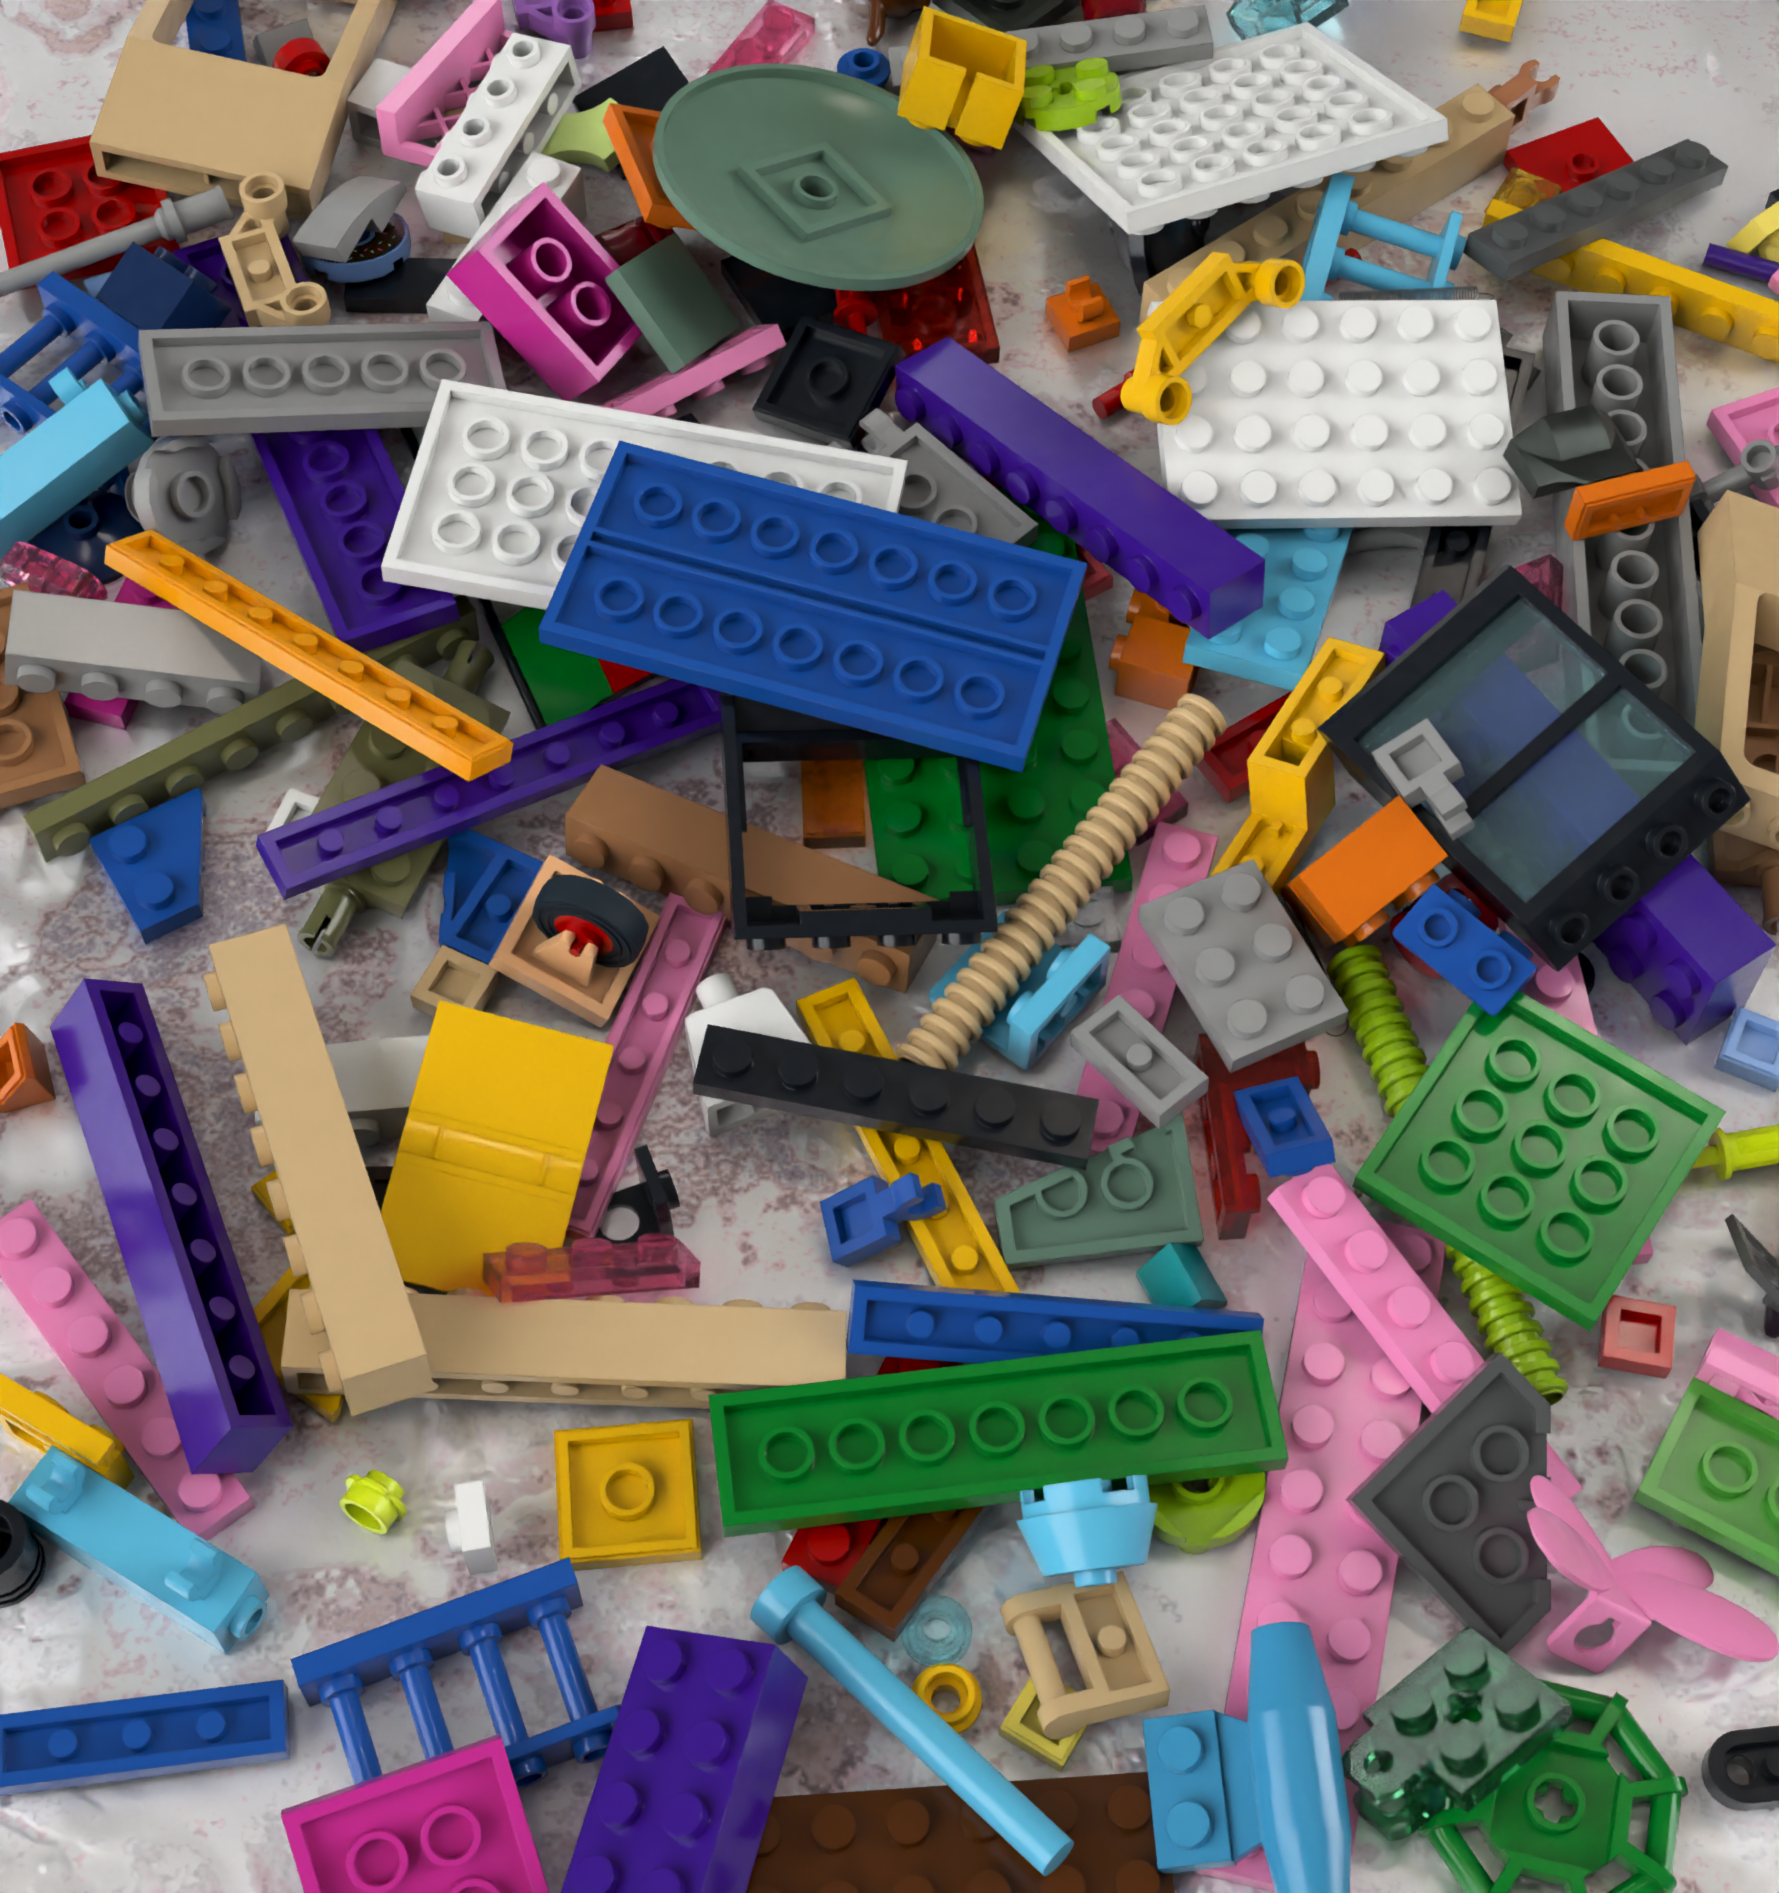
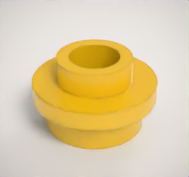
[911,1663,982,1735]

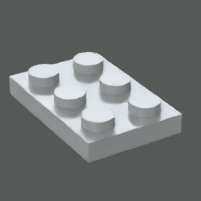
[1138,859,1349,1073]

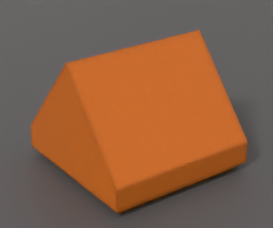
[0,1022,56,1113]

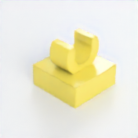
[1726,201,1779,262]

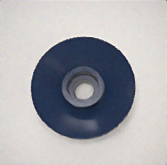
[27,490,145,588]

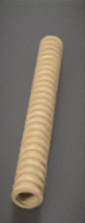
[895,693,1227,1071]

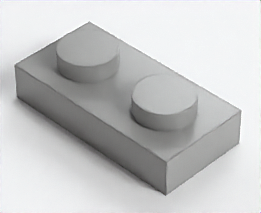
[1070,995,1209,1129]

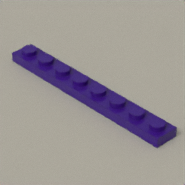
[256,679,721,900]

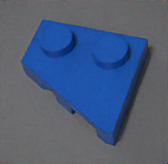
[88,787,207,944]
[438,829,543,974]

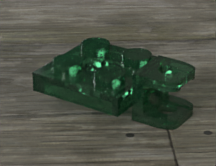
[1342,1626,1575,1841]

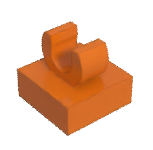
[1045,275,1121,353]

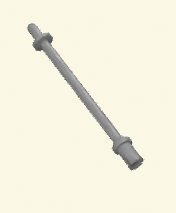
[0,185,234,297]

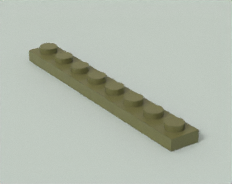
[23,595,479,863]

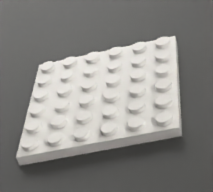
[1013,22,1449,235]

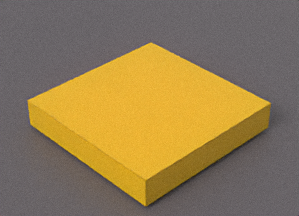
[554,1419,703,1571]

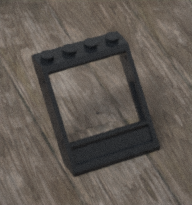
[719,693,998,951]

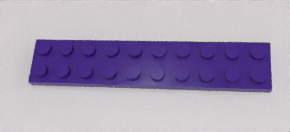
[173,233,460,653]

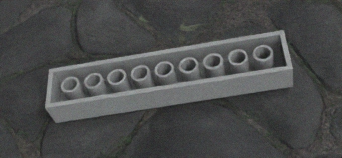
[1542,291,1702,800]

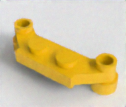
[1121,252,1305,425]

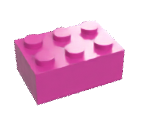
[446,182,643,401]

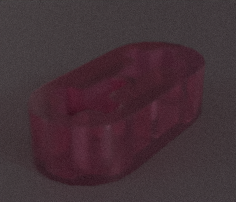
[0,541,108,601]

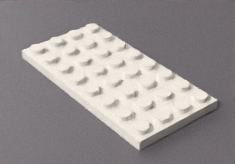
[381,379,908,610]

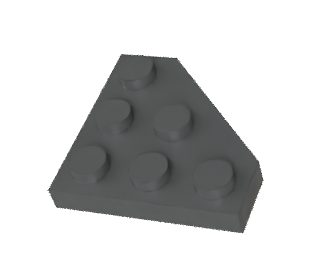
[1345,1352,1551,1660]

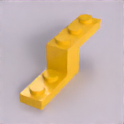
[1209,637,1386,897]

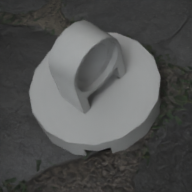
[124,435,241,554]

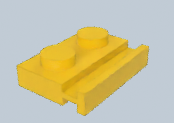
[0,1373,135,1490]

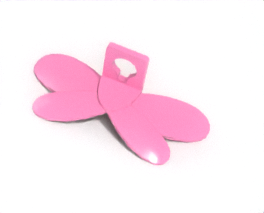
[1527,1475,1779,1673]

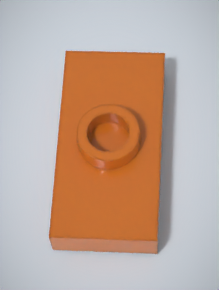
[1564,460,1696,541]

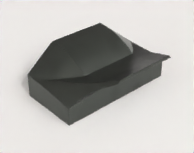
[1503,404,1639,499]

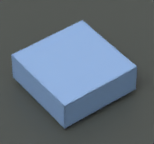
[1714,1006,1779,1092]

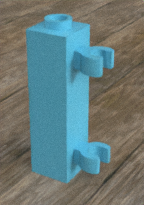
[0,367,155,563]
[8,1445,270,1655]

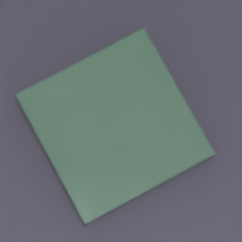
[605,232,741,375]

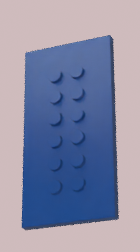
[539,440,1087,773]

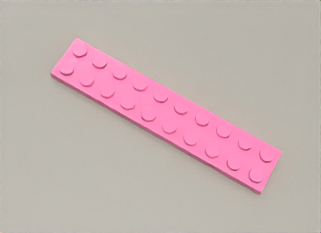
[1195,1220,1447,1892]

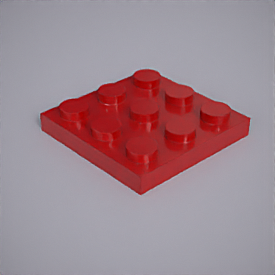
[0,135,180,290]

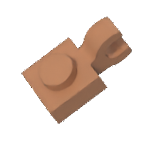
[1488,59,1560,135]

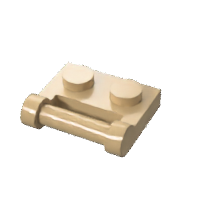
[1000,1571,1170,1739]

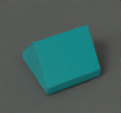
[1136,1242,1228,1309]

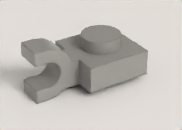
[1371,718,1475,840]

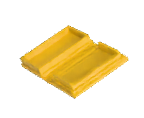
[381,1000,614,1298]

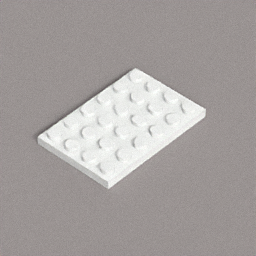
[1147,300,1522,529]

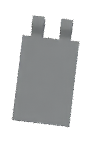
[828,408,1038,547]

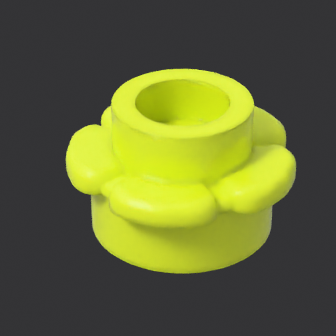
[339,1470,407,1534]

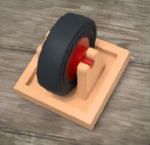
[488,854,661,1028]

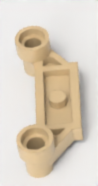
[218,171,331,327]

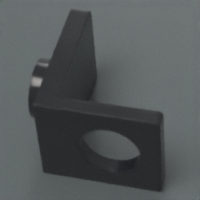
[591,1144,680,1264]

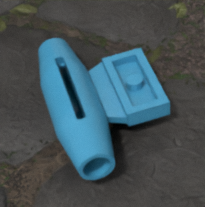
[1142,1622,1352,1893]

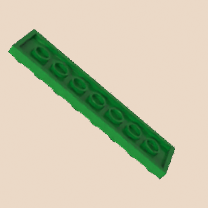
[708,1330,1289,1538]

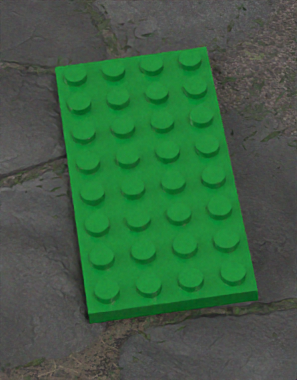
[863,487,1133,906]

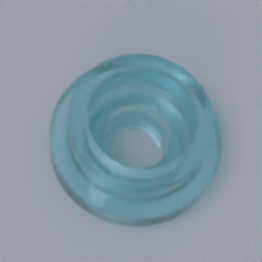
[901,1595,972,1667]

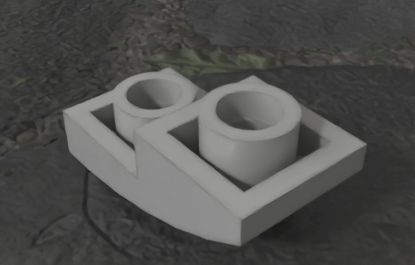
[292,175,407,263]

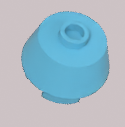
[1016,1475,1158,1588]

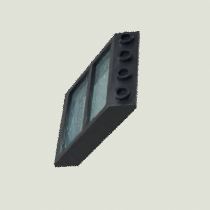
[1317,564,1751,972]

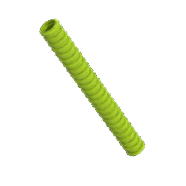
[1326,945,1569,1406]

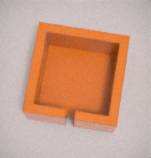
[1280,795,1448,949]

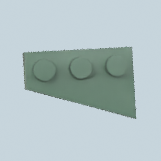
[993,1111,1204,1270]

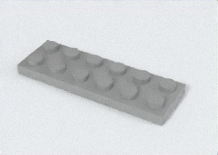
[138,321,507,437]

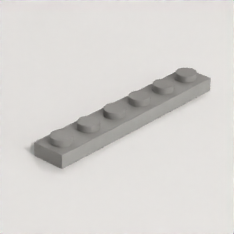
[887,4,1213,96]

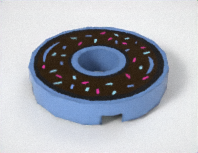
[299,212,411,283]

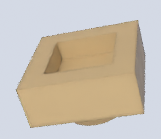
[410,945,501,1017]

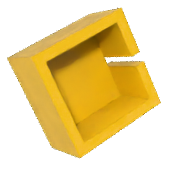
[897,6,1027,150]

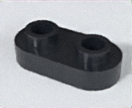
[1701,1725,1779,1811]

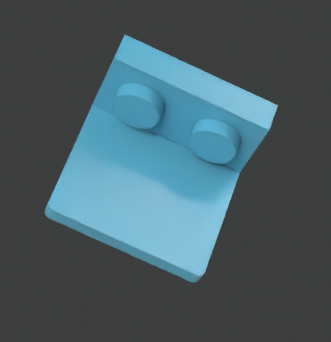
[929,911,1111,1072]

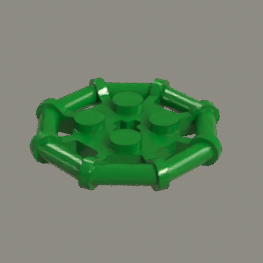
[1415,1670,1689,1893]

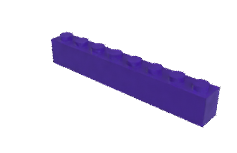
[895,336,1265,640]
[50,978,293,1475]

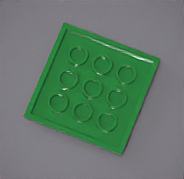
[1352,991,1726,1332]

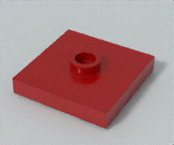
[1503,117,1634,205]

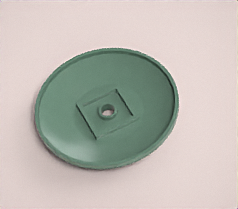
[652,63,984,291]

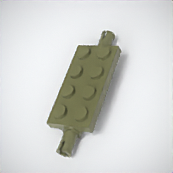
[297,640,511,957]

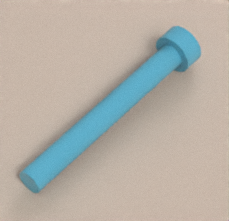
[750,1565,1074,1876]

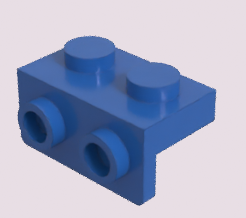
[1393,883,1537,1017]

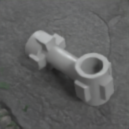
[1689,440,1779,514]

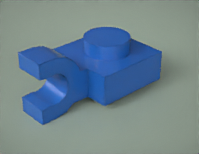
[820,1173,947,1268]

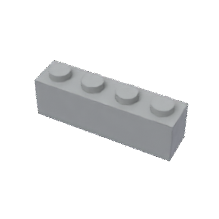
[4,589,262,715]

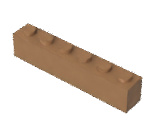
[565,764,940,994]

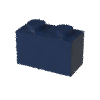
[95,241,232,330]

